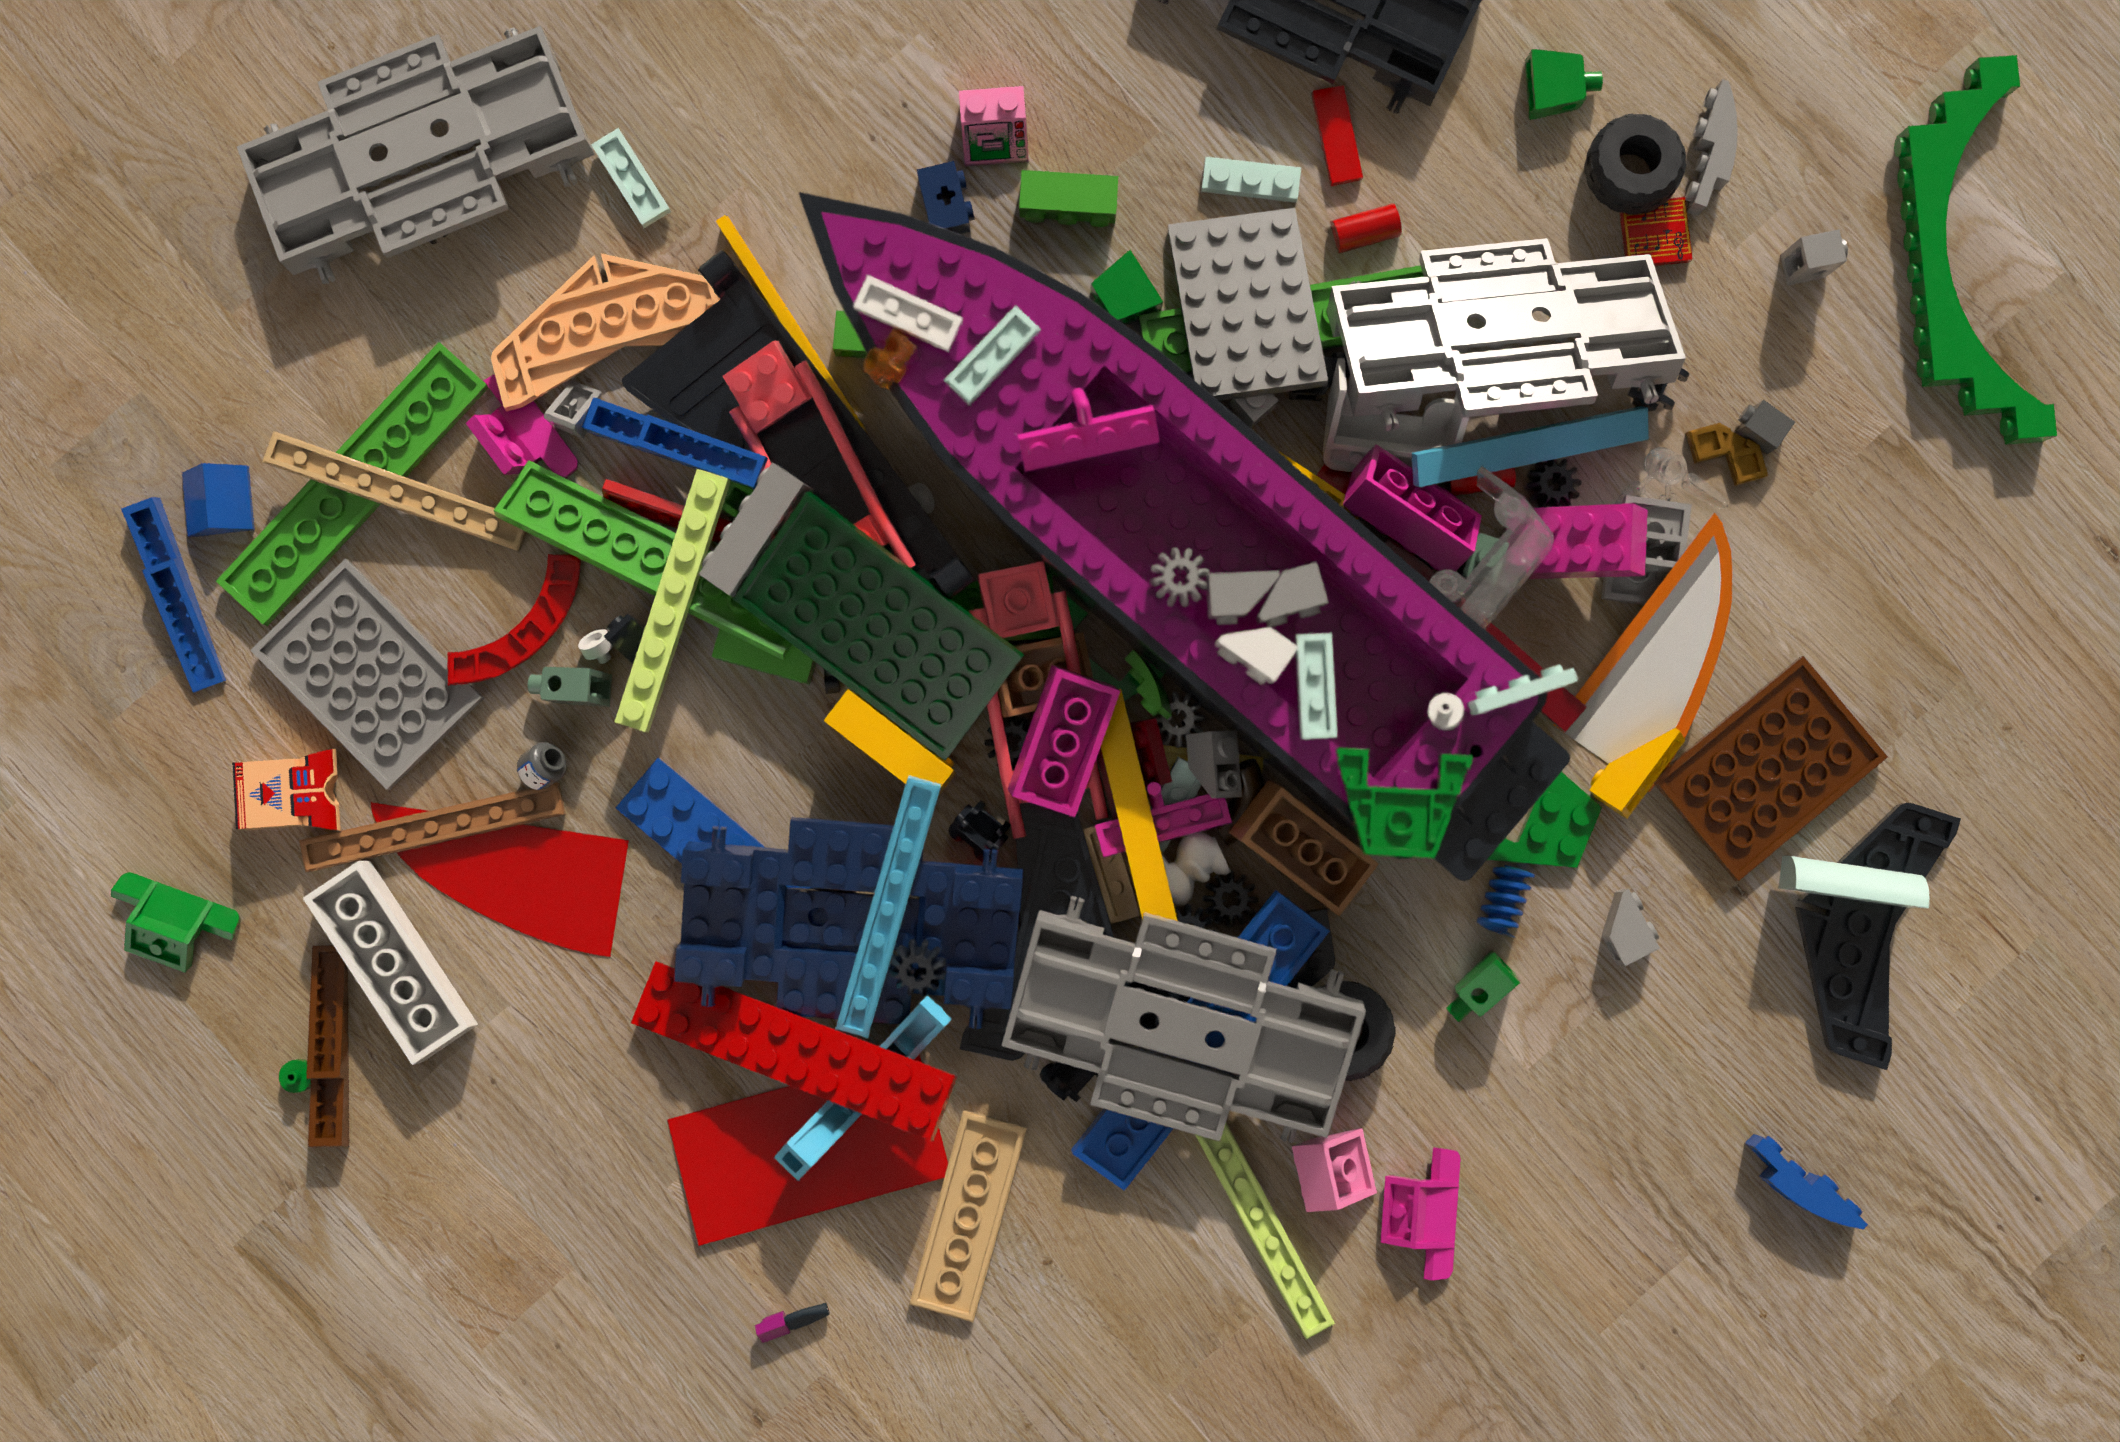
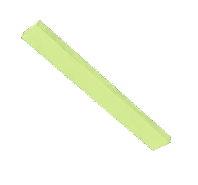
[1195,1123,1335,1340]

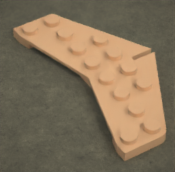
[491,253,720,411]

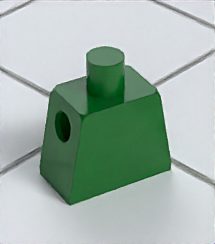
[1525,49,1603,120]
[1090,250,1163,325]
[1446,949,1520,1022]

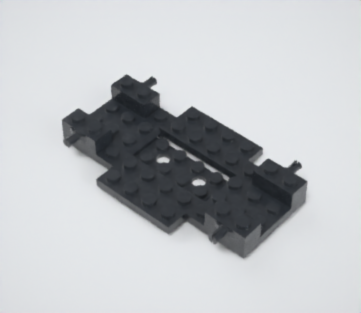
[1158,0,1482,114]

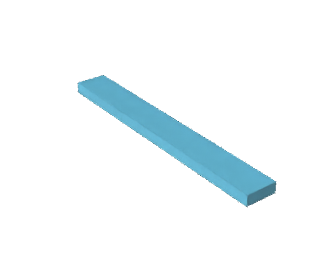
[1411,406,1649,487]
[835,775,941,1039]

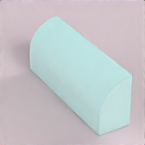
[1778,856,1929,908]

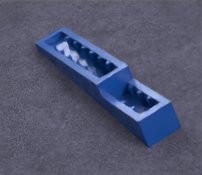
[582,397,768,489]
[121,497,226,693]

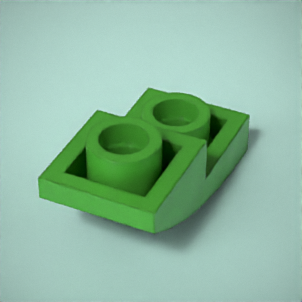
[1124,650,1172,720]

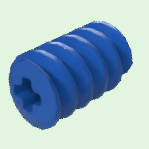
[1477,865,1535,938]

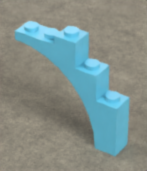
[774,996,952,1181]

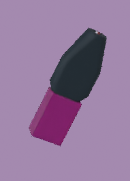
[755,1303,830,1343]

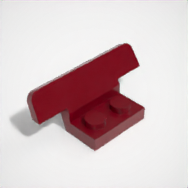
[1097,718,1172,820]

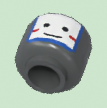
[517,742,567,790]

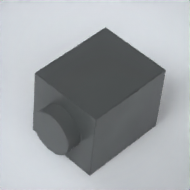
[1736,400,1795,454]

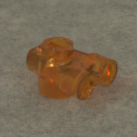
[863,329,917,389]

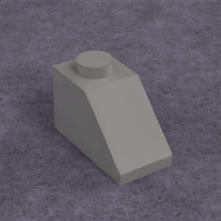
[1206,571,1279,625]

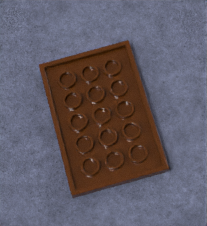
[1654,656,1888,881]

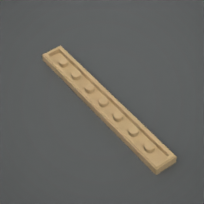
[262,431,526,552]

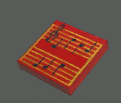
[1619,197,1693,266]

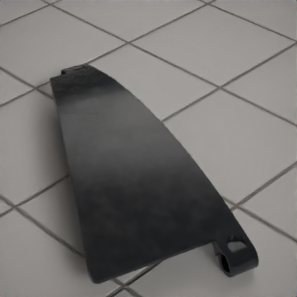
[622,249,975,599]

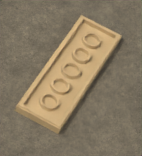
[909,1110,1027,1322]

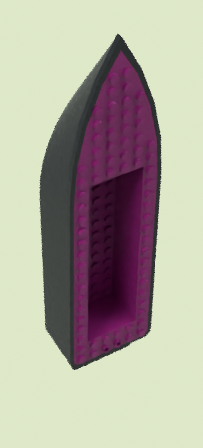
[798,192,1570,881]

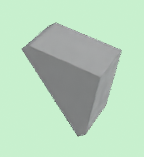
[544,380,602,439]

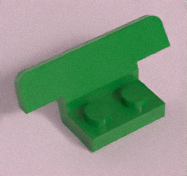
[111,872,241,973]

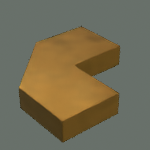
[1685,423,1769,486]

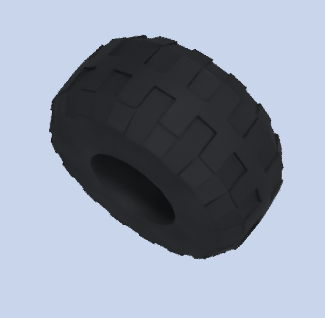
[1584,114,1686,215]
[1318,981,1396,1081]

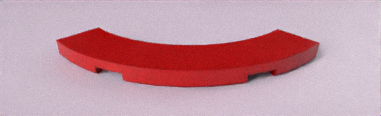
[447,554,581,686]

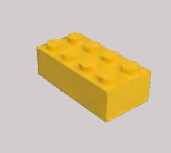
[824,689,956,797]

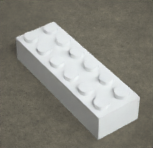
[303,861,478,1065]

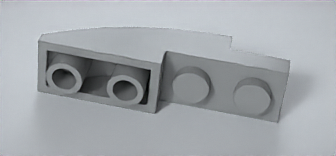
[1685,79,1737,216]

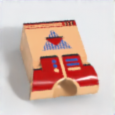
[232,749,341,831]

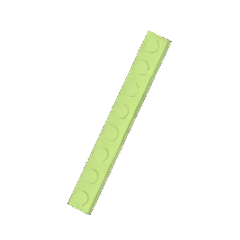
[615,469,731,733]

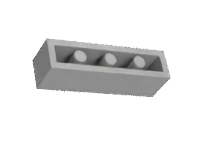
[699,463,814,597]

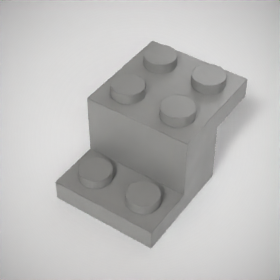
[1601,495,1692,605]

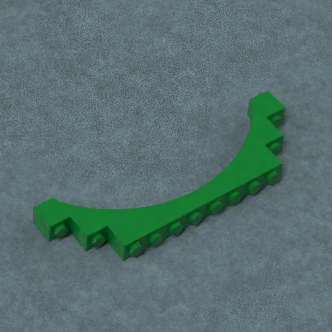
[1894,55,2057,445]

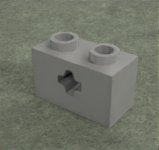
[1780,229,1848,286]

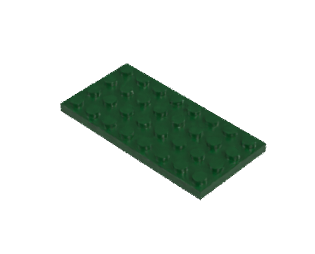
[733,491,1024,761]

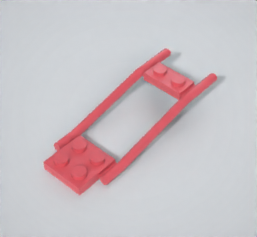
[723,341,917,568]
[969,561,1109,839]

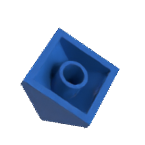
[182,463,255,537]

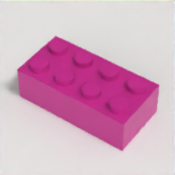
[1343,444,1482,577]
[1504,503,1648,579]
[1007,665,1120,817]

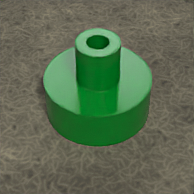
[279,1059,311,1093]

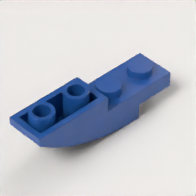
[1745,1134,1868,1230]

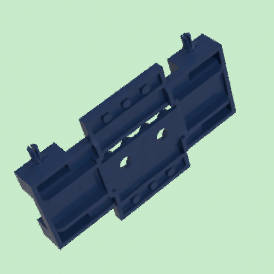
[674,817,1023,1029]

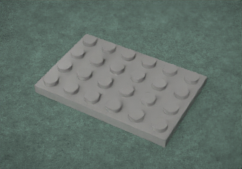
[1168,208,1328,401]
[250,559,484,790]

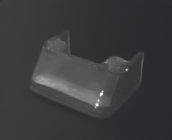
[1429,466,1554,630]

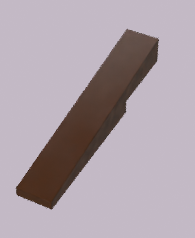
[307,945,349,1148]

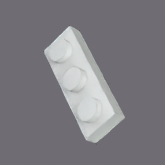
[853,275,963,352]

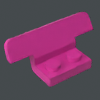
[466,374,578,479]
[1381,1147,1461,1281]

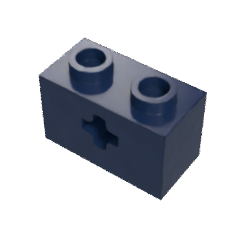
[916,161,975,234]

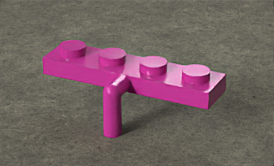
[1017,388,1160,471]
[1095,782,1232,858]

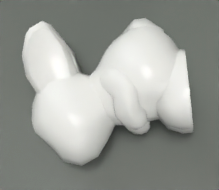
[1162,832,1231,907]

